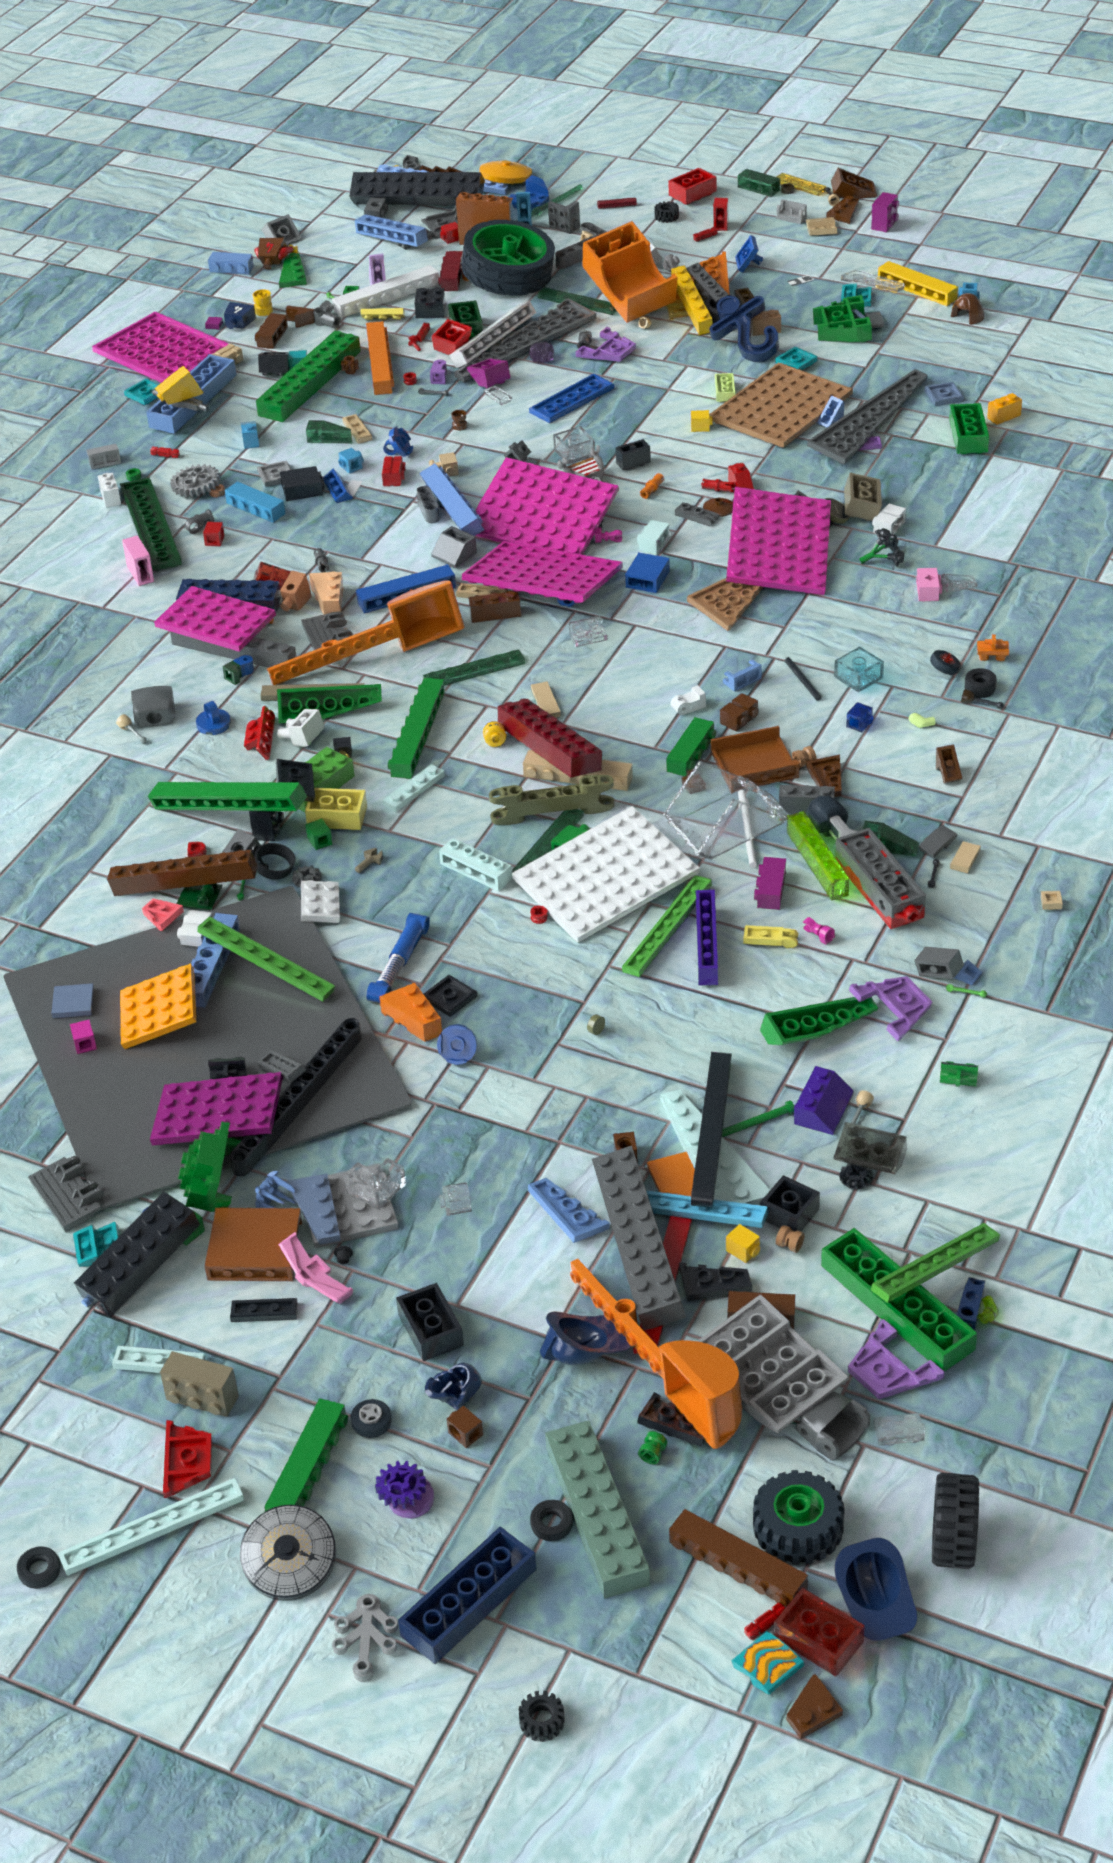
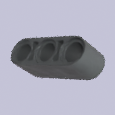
[417,486,439,524]

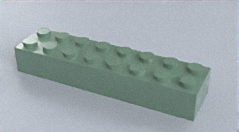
[545,1420,650,1599]

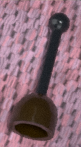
[961,689,1004,709]

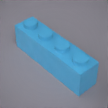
[225,482,286,522]

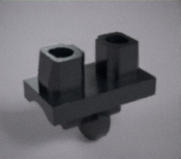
[208,1057,247,1079]

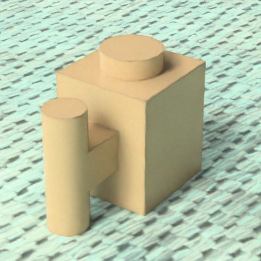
[429,452,459,477]

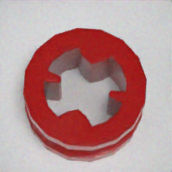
[403,372,417,385]
[530,905,548,924]

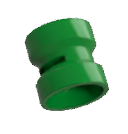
[638,1431,668,1465]

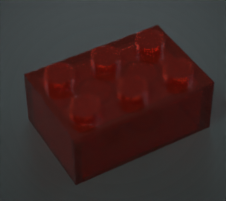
[774,1588,865,1677]

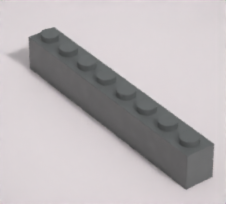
[170,631,297,668]

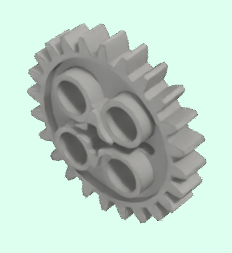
[170,464,221,497]

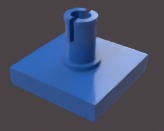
[735,235,763,273]

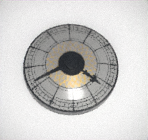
[240,1505,336,1601]

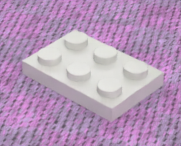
[301,880,340,923]

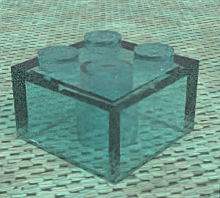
[834,646,884,692]

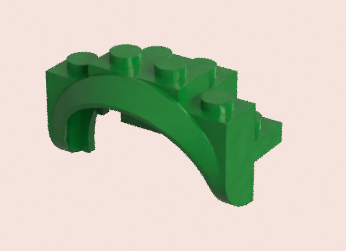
[178,1121,241,1212]

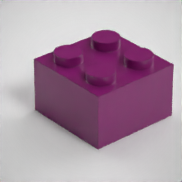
[871,192,899,233]

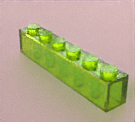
[787,811,849,901]

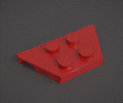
[163,1420,212,1498]

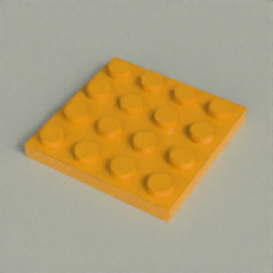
[120,963,196,1049]

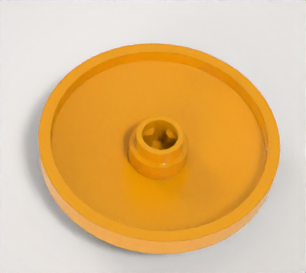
[479,160,532,184]

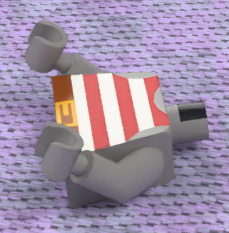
[557,445,604,482]

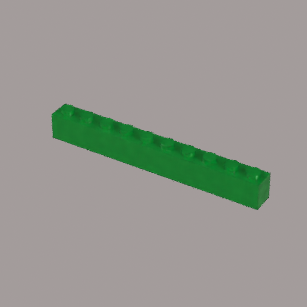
[148,782,307,811]

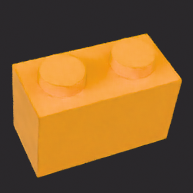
[987,393,1022,425]

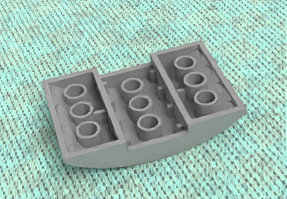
[698,1294,849,1433]

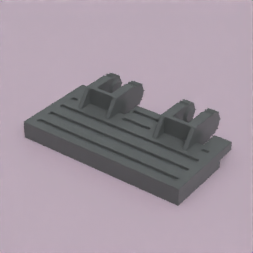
[301,612,353,650]
[28,1156,104,1232]

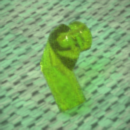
[978,1295,999,1324]

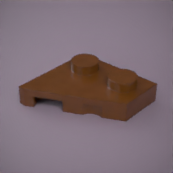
[786,1674,843,1739]

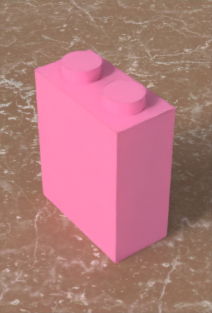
[122,535,154,586]

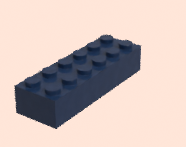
[176,579,281,617]
[398,1526,537,1664]

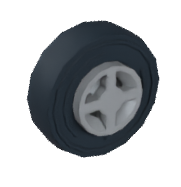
[350,1399,392,1438]

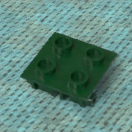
[176,883,223,910]

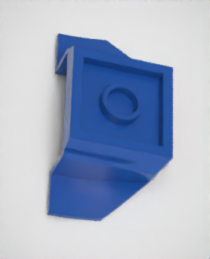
[509,175,549,212]

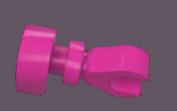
[595,527,622,543]
[803,917,835,945]

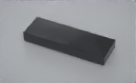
[230,1298,298,1322]

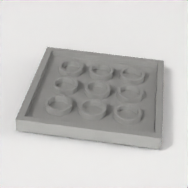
[308,1163,398,1248]

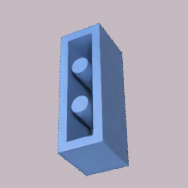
[208,252,254,275]

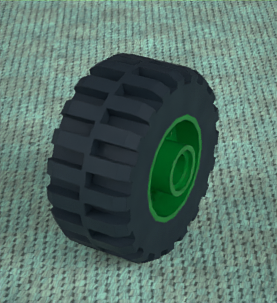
[753,1470,845,1565]

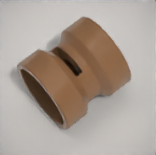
[792,746,817,768]
[776,1225,805,1253]

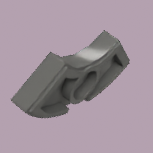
[403,155,421,170]

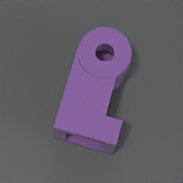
[430,359,447,384]

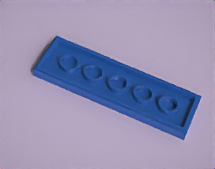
[529,373,615,424]

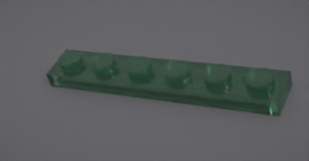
[423,649,525,685]

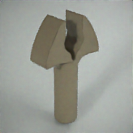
[355,848,383,873]

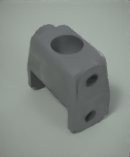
[131,686,175,727]
[796,1391,870,1461]

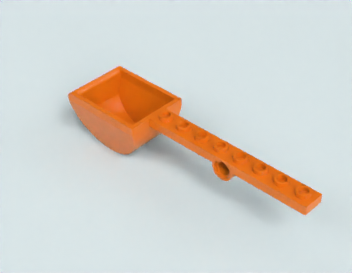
[267,581,465,685]
[570,1259,742,1449]

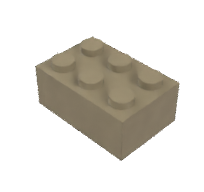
[844,472,882,521]
[160,1351,239,1417]

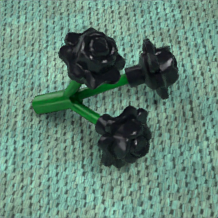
[859,528,904,567]

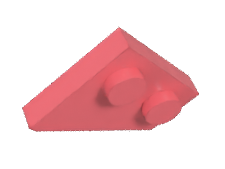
[142,898,184,931]

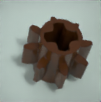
[341,356,359,374]

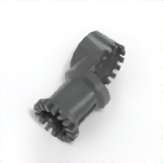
[577,330,592,349]
[184,509,215,534]

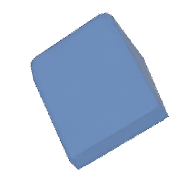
[955,959,982,985]

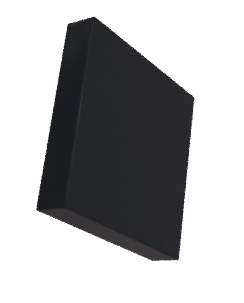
[424,975,477,1017]

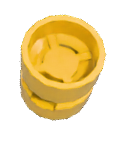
[253,289,273,316]

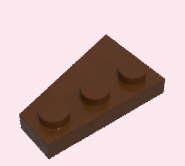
[826,196,859,224]
[806,754,842,797]

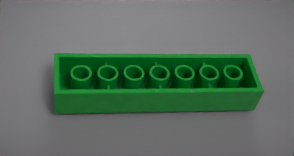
[821,1227,977,1372]

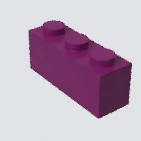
[754,857,786,910]

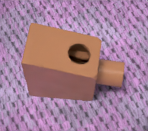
[280,570,312,611]

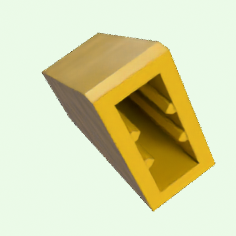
[155,366,204,405]

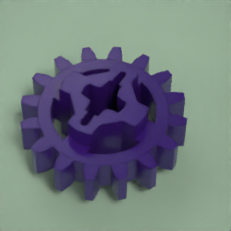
[375,1461,427,1509]

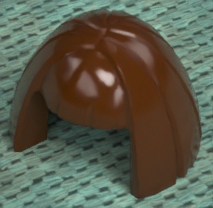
[951,293,984,325]

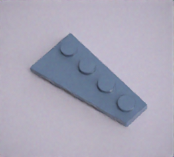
[286,1173,341,1245]

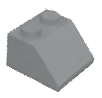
[261,214,302,245]

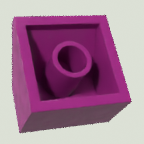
[467,358,511,389]

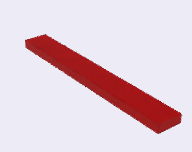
[633,1216,692,1354]

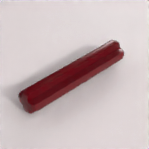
[597,197,637,209]

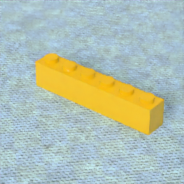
[878,261,958,306]
[671,265,712,336]

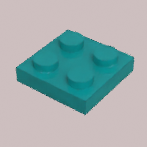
[776,346,818,370]
[124,378,159,405]

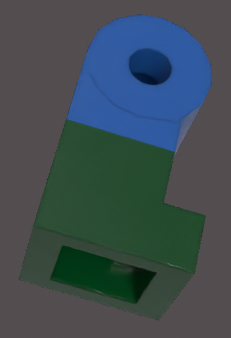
[223,655,254,685]

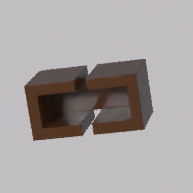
[720,693,759,732]

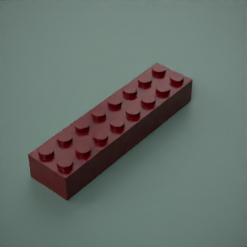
[498,698,602,778]

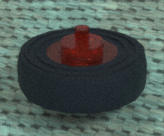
[930,650,961,675]

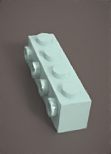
[439,838,512,892]

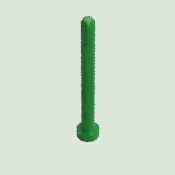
[722,1100,795,1137]

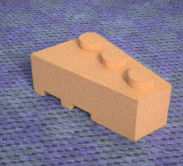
[309,571,344,615]

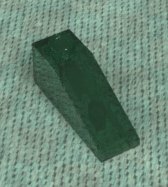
[306,420,353,444]

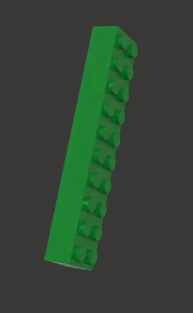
[256,331,361,423]

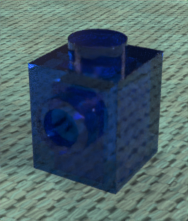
[846,702,874,733]

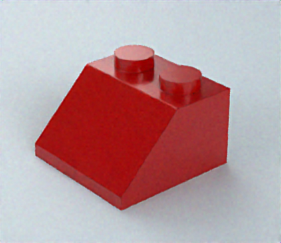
[431,319,472,355]

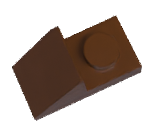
[286,305,315,328]
[936,744,963,784]

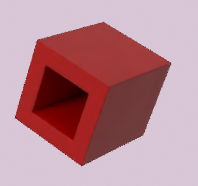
[440,222,459,244]

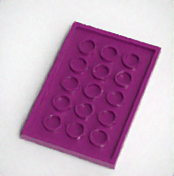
[150,1072,283,1146]

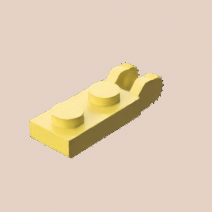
[743,925,799,948]

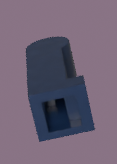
[956,1277,986,1331]

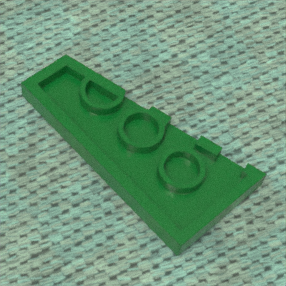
[279,253,307,288]

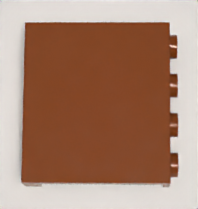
[456,192,513,245]
[711,726,799,792]
[205,1207,302,1281]

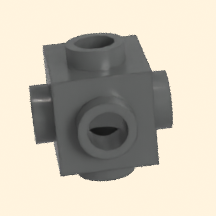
[504,440,531,462]

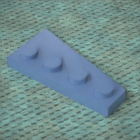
[528,1178,610,1243]

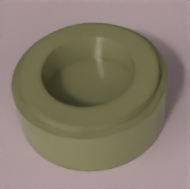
[587,1014,605,1035]

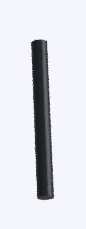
[785,657,821,700]

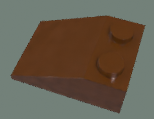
[831,167,877,199]

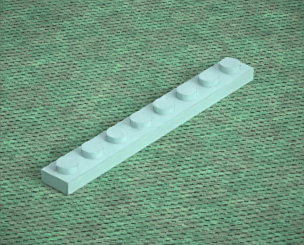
[58,1478,244,1576]

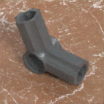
[314,300,341,329]

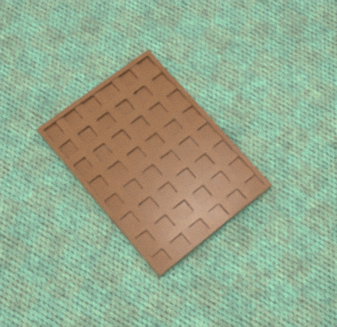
[709,362,853,448]

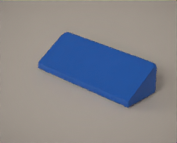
[322,468,353,503]

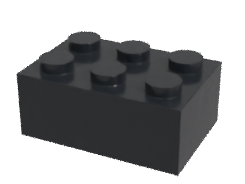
[396,1283,464,1361]

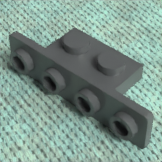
[686,263,728,303]

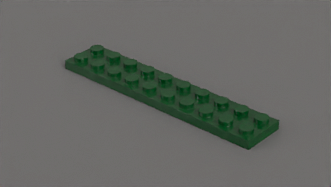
[120,477,182,571]

